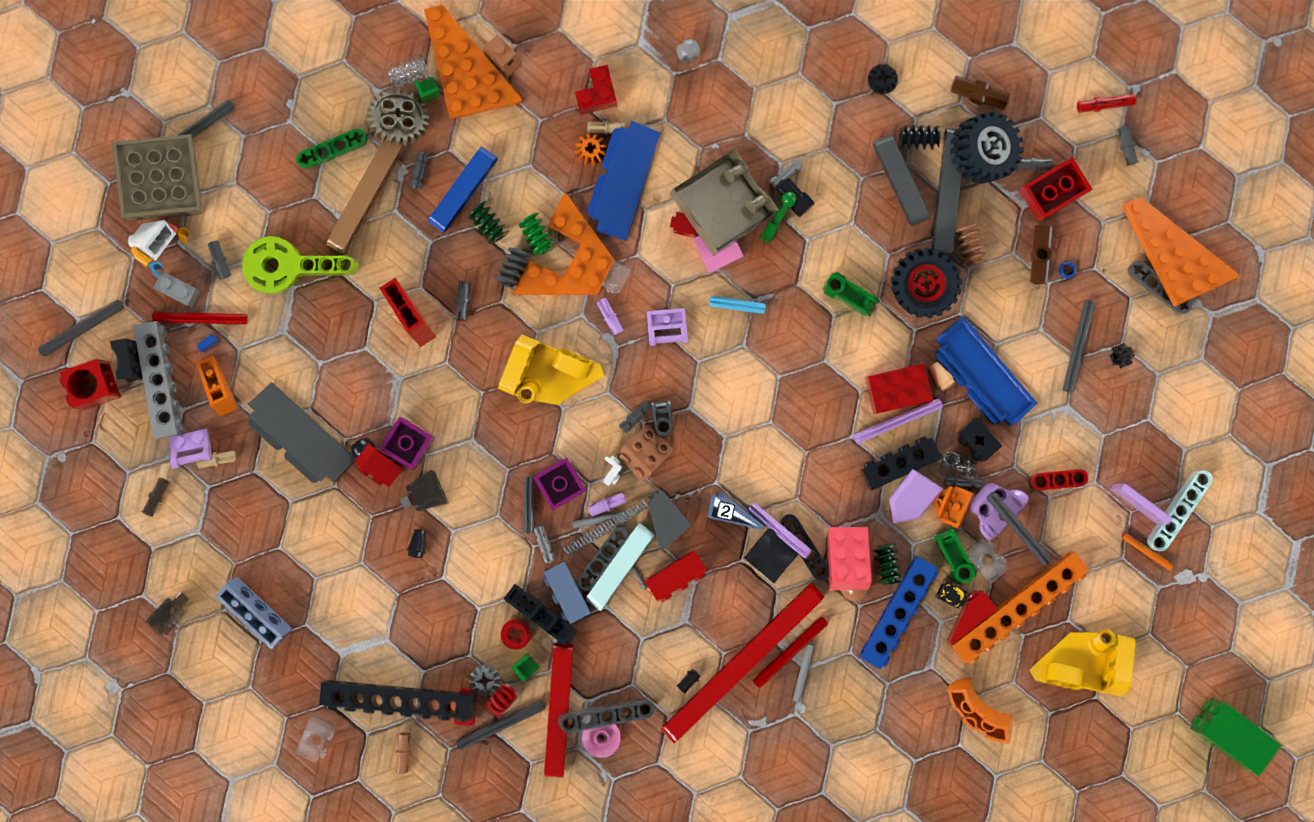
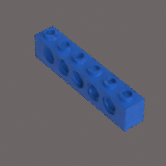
[858,556,938,669]

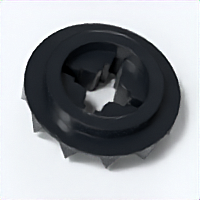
[868,64,898,94]

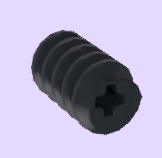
[899,125,940,150]

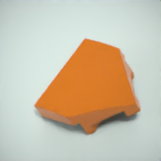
[933,486,975,529]

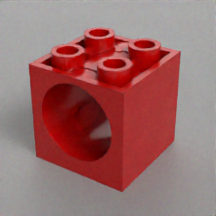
[59,359,121,410]

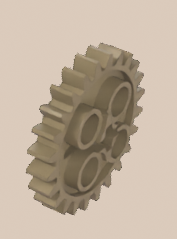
[366,89,429,147]

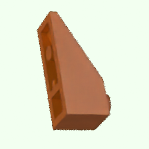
[196,354,238,417]

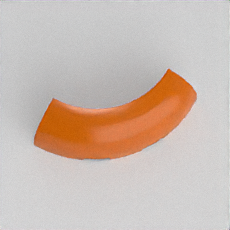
[948,678,1012,744]

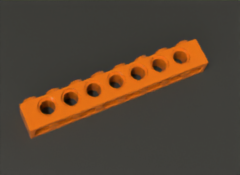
[950,551,1089,664]

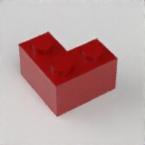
[575,64,617,115]

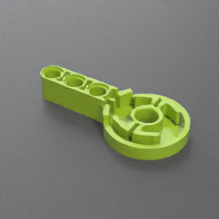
[242,236,359,295]

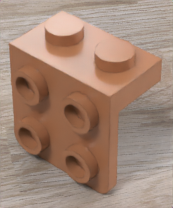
[616,425,673,481]

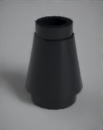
[407,529,426,558]

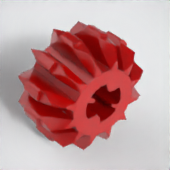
[486,684,518,717]

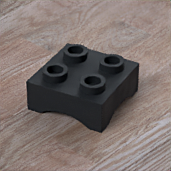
[110,338,143,382]
[744,529,799,583]

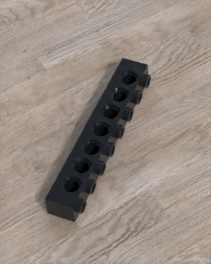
[319,680,477,722]

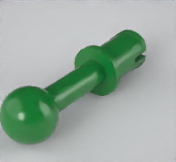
[759,192,797,244]

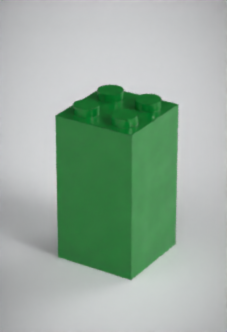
[1189,698,1282,777]

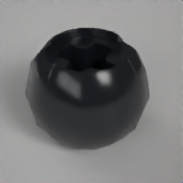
[351,438,375,459]

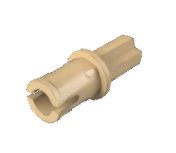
[587,120,625,136]
[196,451,237,469]

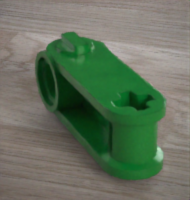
[823,272,880,317]
[933,527,978,585]

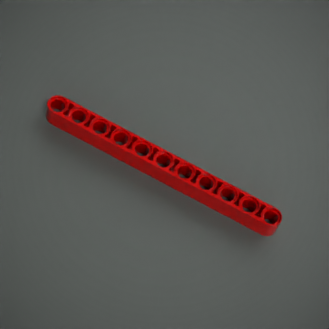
[660,583,825,743]

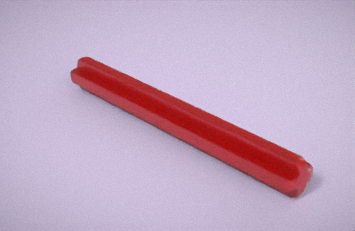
[152,312,248,325]
[753,617,828,688]

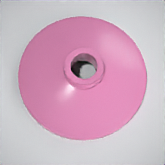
[582,718,621,758]

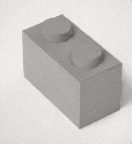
[153,271,202,308]

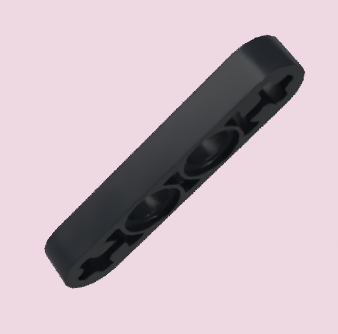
[781,514,829,580]

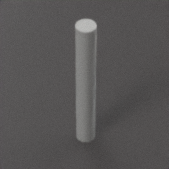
[572,510,629,529]
[793,644,814,702]

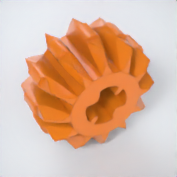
[575,133,607,166]

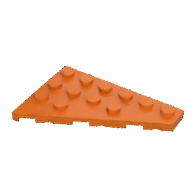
[424,5,522,120]
[1122,197,1239,307]

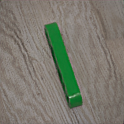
[296,129,368,169]

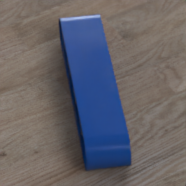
[428,147,498,233]

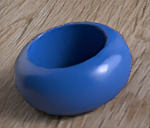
[1059,261,1077,279]

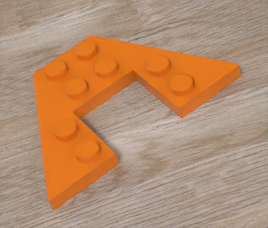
[512,193,615,296]

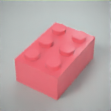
[827,527,871,590]

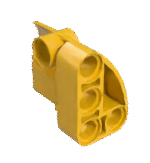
[498,334,605,405]
[1029,629,1135,697]

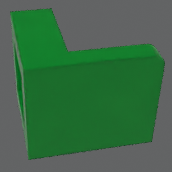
[414,77,441,103]
[511,653,540,682]

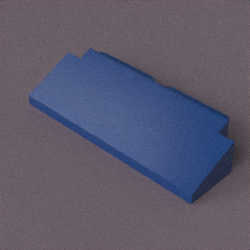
[588,120,660,241]
[935,316,1037,426]

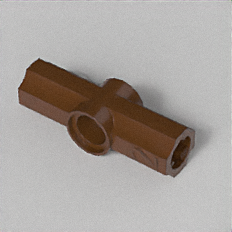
[950,76,1010,110]
[1030,225,1052,284]

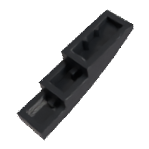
[503,584,578,647]

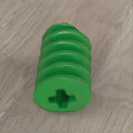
[518,213,556,256]

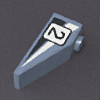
[707,492,765,530]

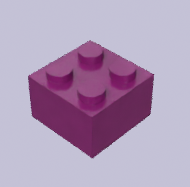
[379,416,435,470]
[533,458,587,511]

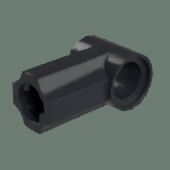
[776,178,815,217]

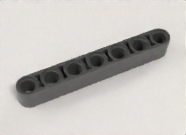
[931,128,962,259]

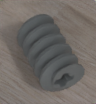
[494,247,531,290]

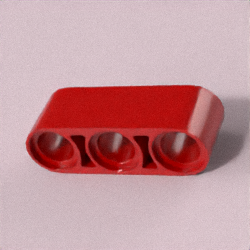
[1029,469,1089,490]

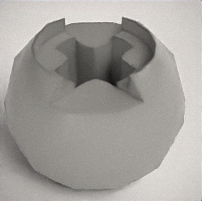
[676,39,700,62]

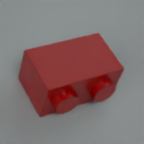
[354,443,403,487]

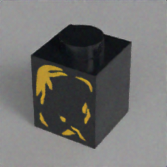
[935,580,967,609]

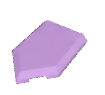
[889,469,943,524]

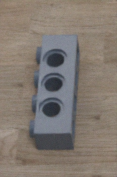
[215,577,293,650]

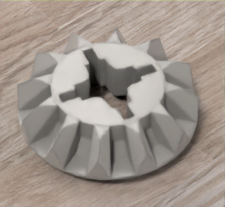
[469,665,500,696]

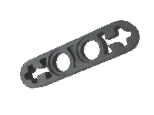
[1128,261,1192,314]
[577,527,629,591]

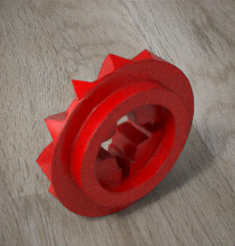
[500,619,532,650]

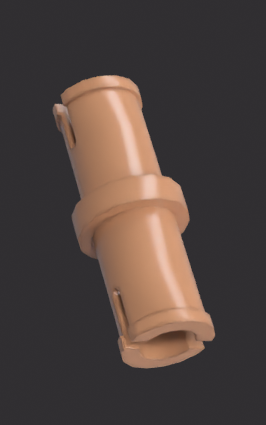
[395,732,411,774]

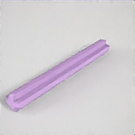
[853,399,943,444]

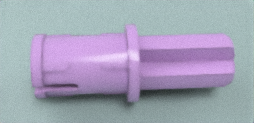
[597,298,624,336]
[588,493,627,517]

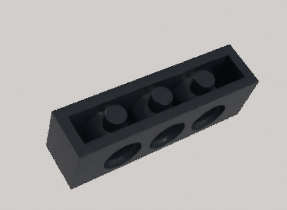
[860,436,942,491]

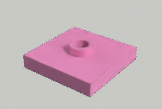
[693,236,744,274]

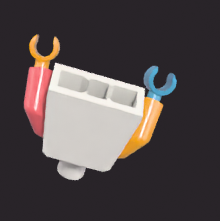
[128,220,190,277]

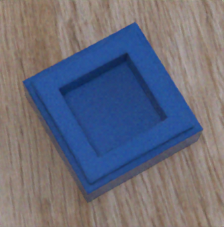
[197,335,221,353]

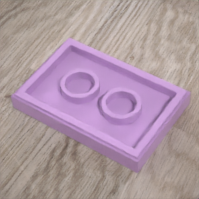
[1110,484,1172,524]

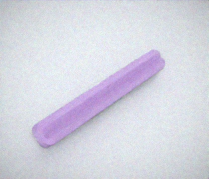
[748,503,812,558]

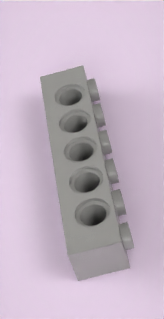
[133,321,183,439]

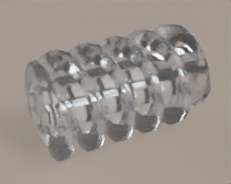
[387,54,430,89]

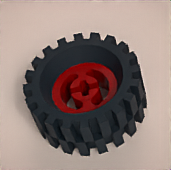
[891,248,962,318]

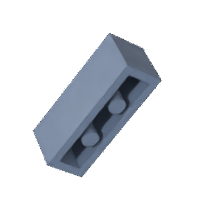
[542,561,591,624]

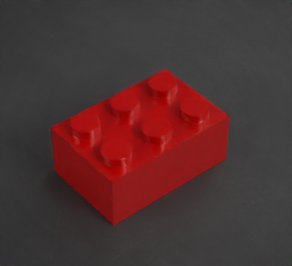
[1019,157,1093,223]
[865,363,933,415]
[645,550,707,603]

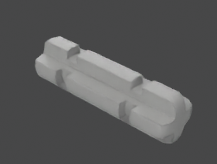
[769,159,803,188]
[534,525,555,563]

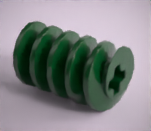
[469,201,510,244]
[872,544,902,585]

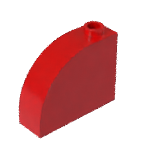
[379,278,436,347]

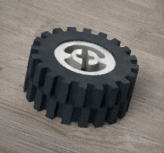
[950,112,1024,184]

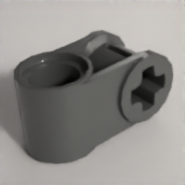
[651,399,672,437]

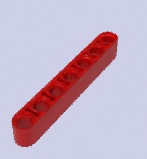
[544,642,573,778]

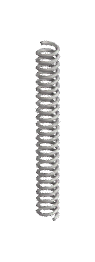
[563,499,647,555]

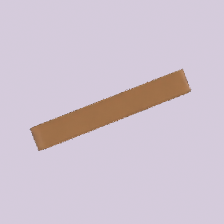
[326,139,406,255]

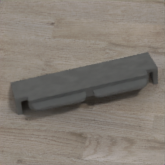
[248,382,356,483]

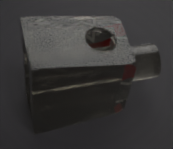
[400,470,449,512]
[146,592,190,635]

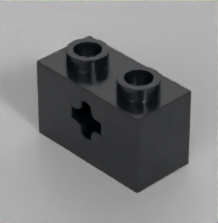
[956,417,1002,462]

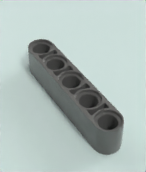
[873,134,930,226]
[558,698,654,733]

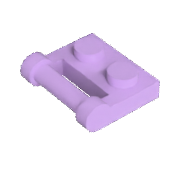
[647,308,688,346]
[169,429,212,469]

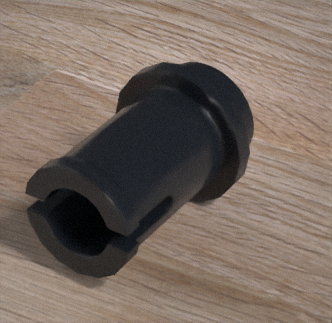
[676,669,701,694]

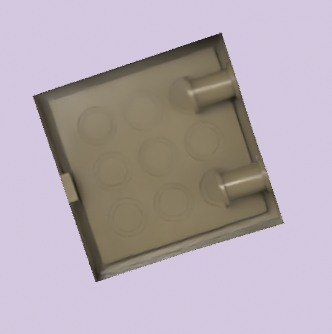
[112,134,203,222]
[670,149,779,256]

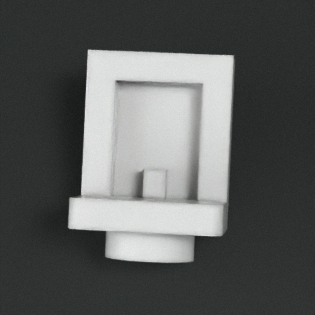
[602,456,622,486]

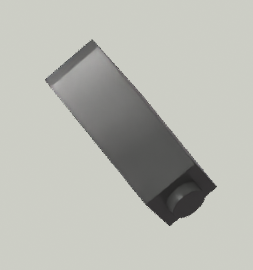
[648,490,692,550]

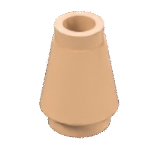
[928,362,955,391]

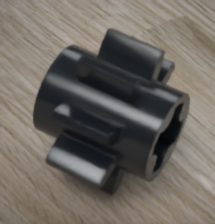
[1109,343,1135,368]

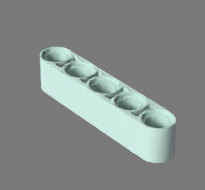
[1147,471,1213,551]
[585,523,655,611]

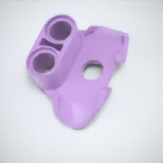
[970,483,1029,541]

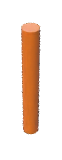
[1121,532,1174,571]

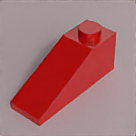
[947,590,998,645]

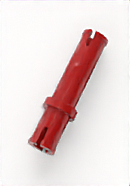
[1077,93,1136,113]

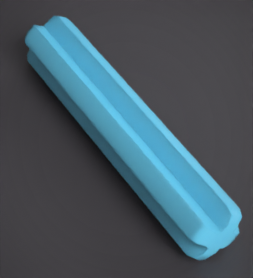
[709,296,766,314]

